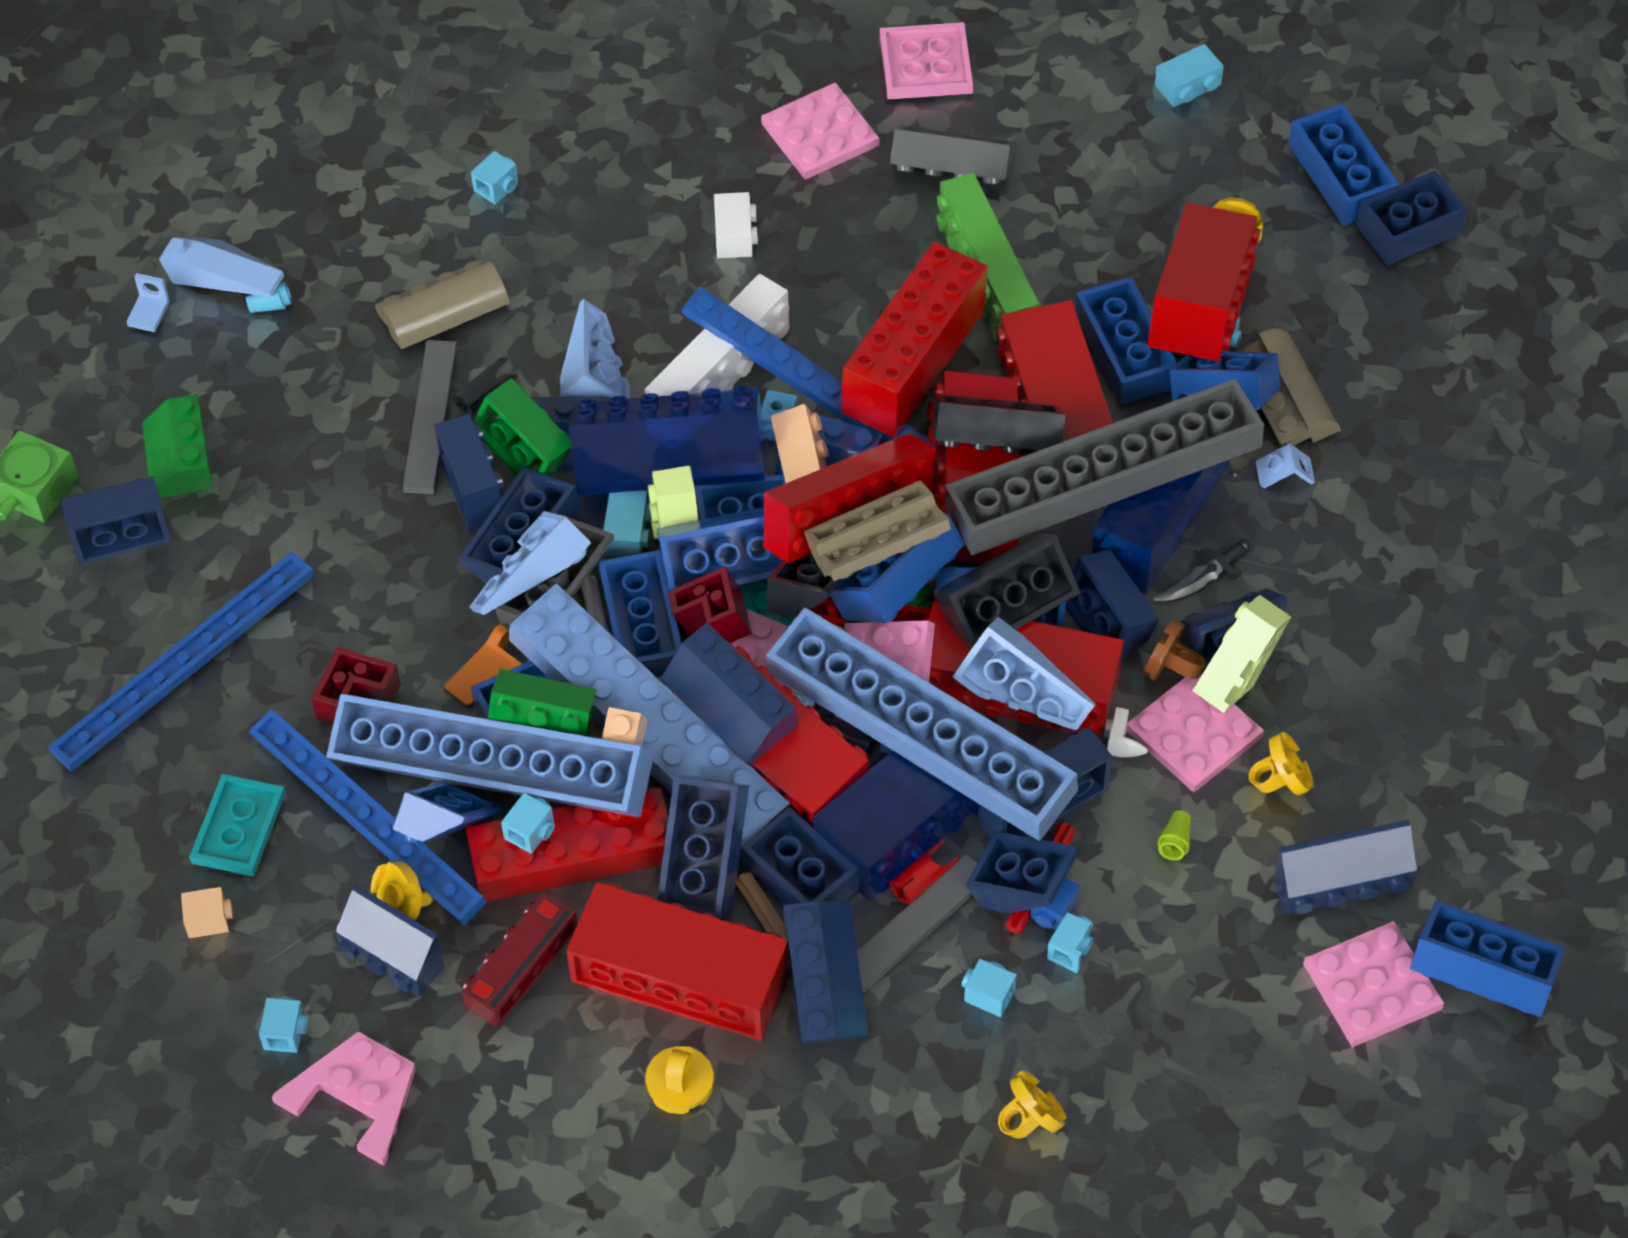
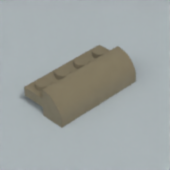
[375,260,510,349]
[1235,328,1341,448]
[804,481,951,581]

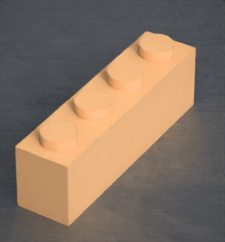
[770,404,829,483]

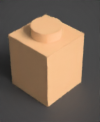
[602,707,648,746]
[181,887,234,938]

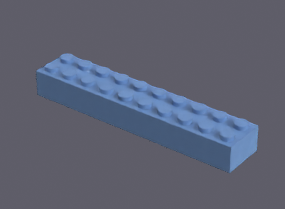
[509,583,790,860]
[766,607,1078,841]
[326,694,654,818]

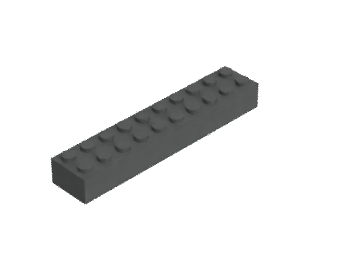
[945,378,1264,555]

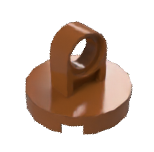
[1143,619,1206,682]

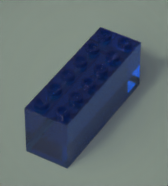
[569,386,766,496]
[1092,393,1231,595]
[813,751,979,901]

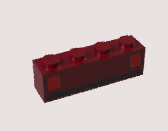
[462,892,578,1028]

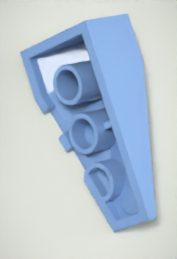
[159,236,284,297]
[560,299,630,410]
[470,511,591,615]
[952,617,1096,731]

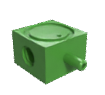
[0,430,79,523]

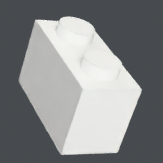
[714,192,758,258]

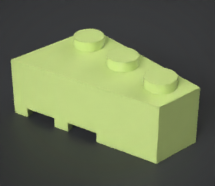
[648,466,698,540]
[1192,595,1291,713]

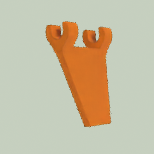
[443,624,530,707]

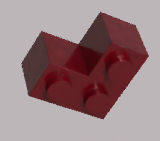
[668,566,752,643]
[311,647,401,724]

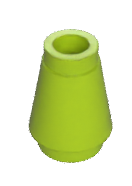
[1157,810,1192,860]

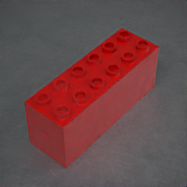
[1147,203,1261,361]
[841,241,988,438]
[996,300,1113,455]
[927,371,1020,564]
[928,601,1124,738]
[672,640,871,836]
[566,882,789,1041]

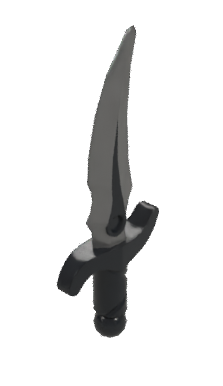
[1152,539,1250,601]

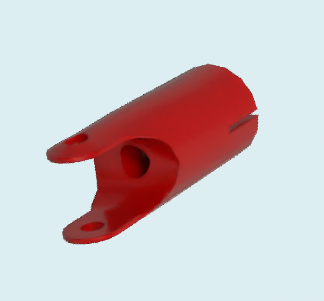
[889,839,961,905]

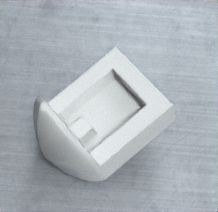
[1104,707,1148,758]

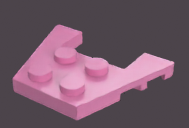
[272,1032,416,1166]

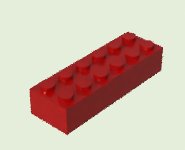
[763,433,935,563]
[466,787,668,902]

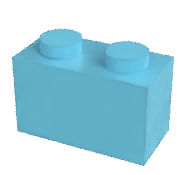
[1155,44,1224,107]
[603,488,652,558]

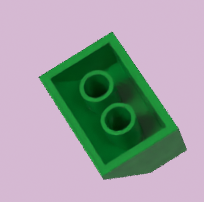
[473,378,575,477]
[142,394,214,498]
[488,669,597,737]

